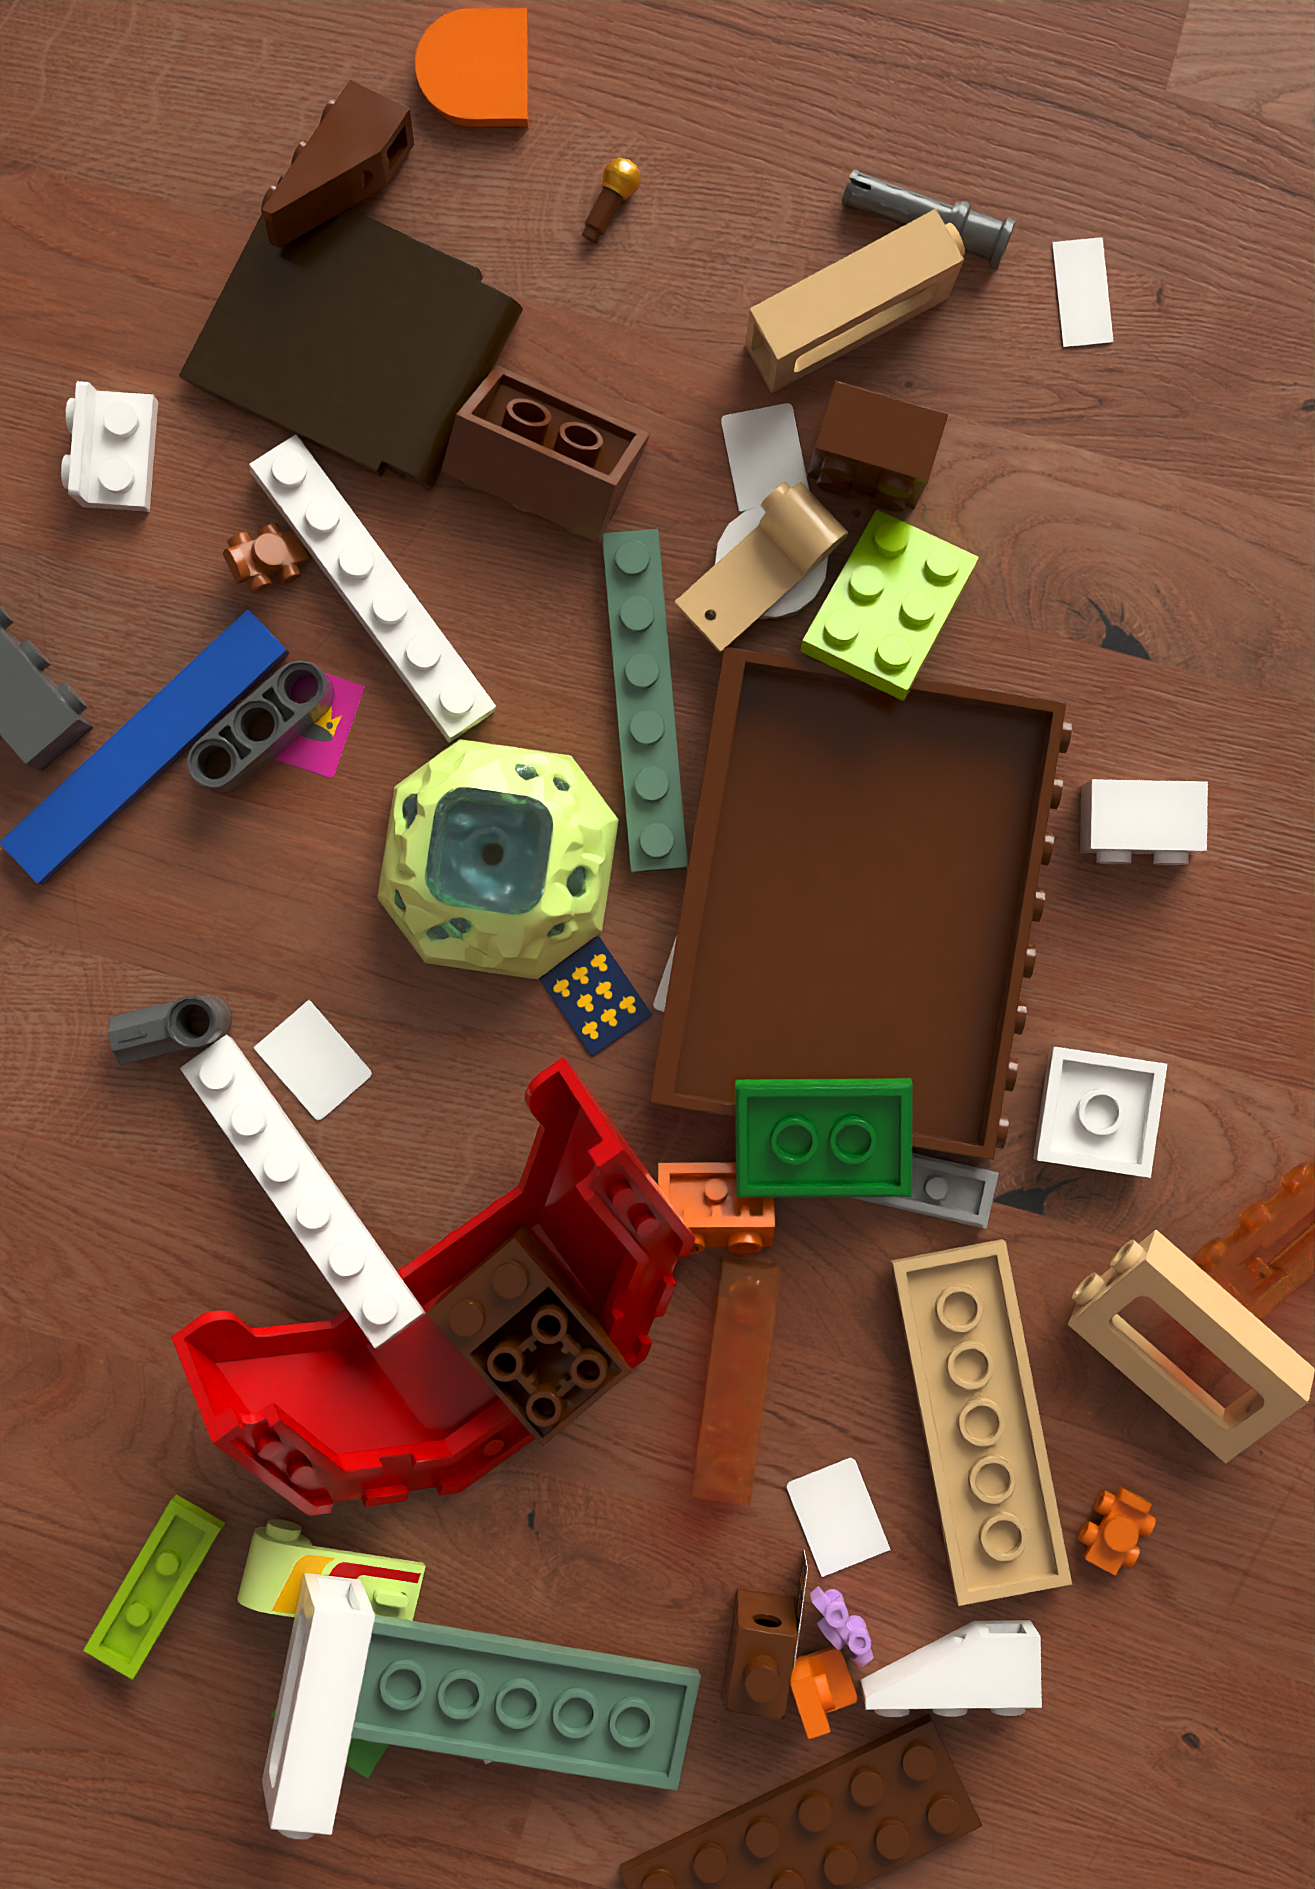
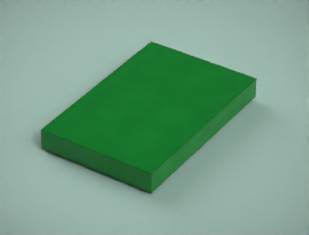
[735,1078,913,1198]

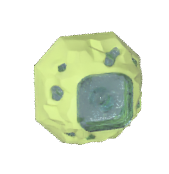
[377,739,619,980]

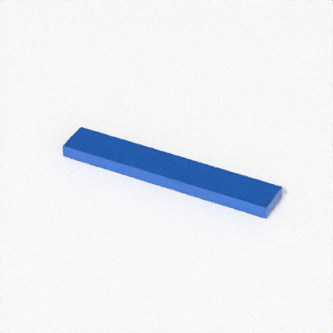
[0,609,290,885]

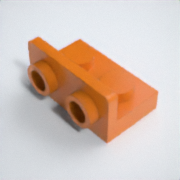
[658,1162,775,1255]

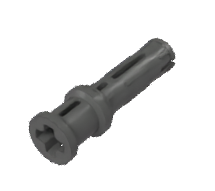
[842,169,1016,270]

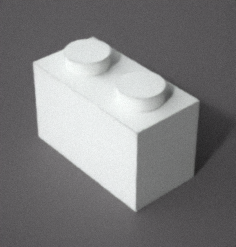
[1080,779,1208,865]

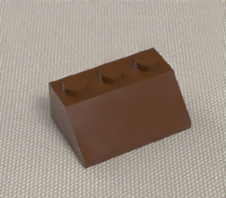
[441,365,650,541]

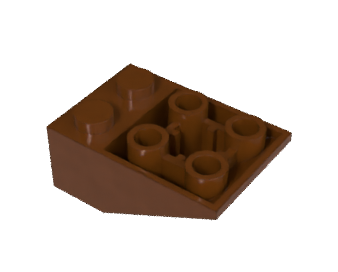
[426,1225,631,1447]

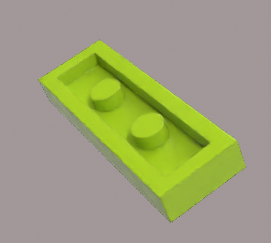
[83,1494,226,1680]

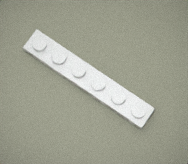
[249,434,497,743]
[180,1034,426,1349]

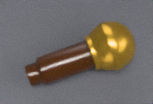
[582,158,641,243]

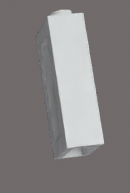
[262,1573,375,1839]

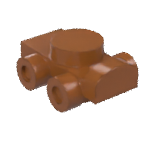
[222,523,309,593]

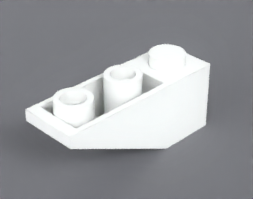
[860,1620,1042,1717]

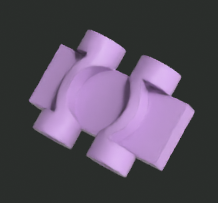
[810,1586,874,1668]

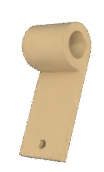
[674,482,848,654]

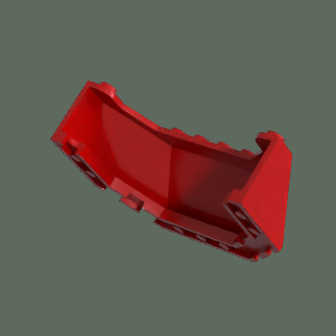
[171,1056,695,1516]

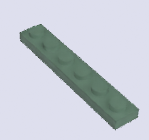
[602,529,688,873]

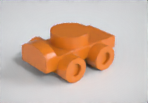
[1078,1486,1156,1576]

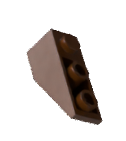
[261,80,414,248]

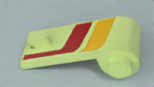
[237,1519,426,1621]

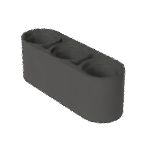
[187,660,335,793]

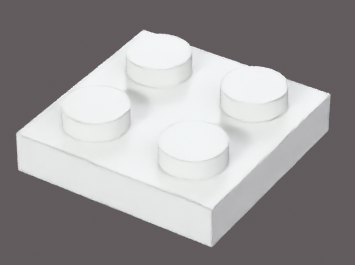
[1033,1046,1167,1178]

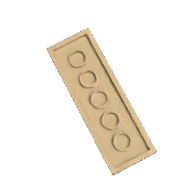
[890,1239,1072,1606]

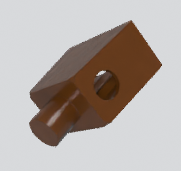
[721,1588,797,1719]

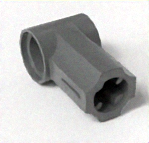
[107,995,232,1065]

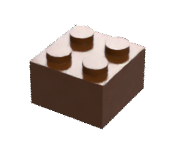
[807,380,948,511]

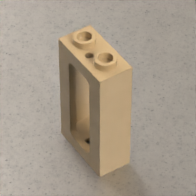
[745,209,965,393]
[1068,1230,1315,1463]

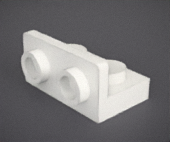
[61,381,158,512]

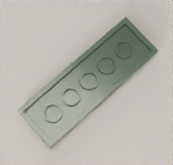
[351,1614,701,1791]

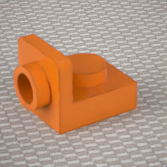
[790,1646,858,1740]

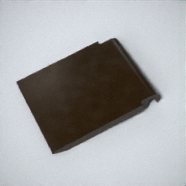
[179,176,523,490]

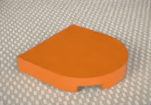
[415,8,529,127]

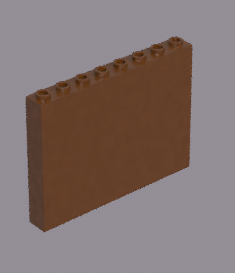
[649,647,1072,1160]

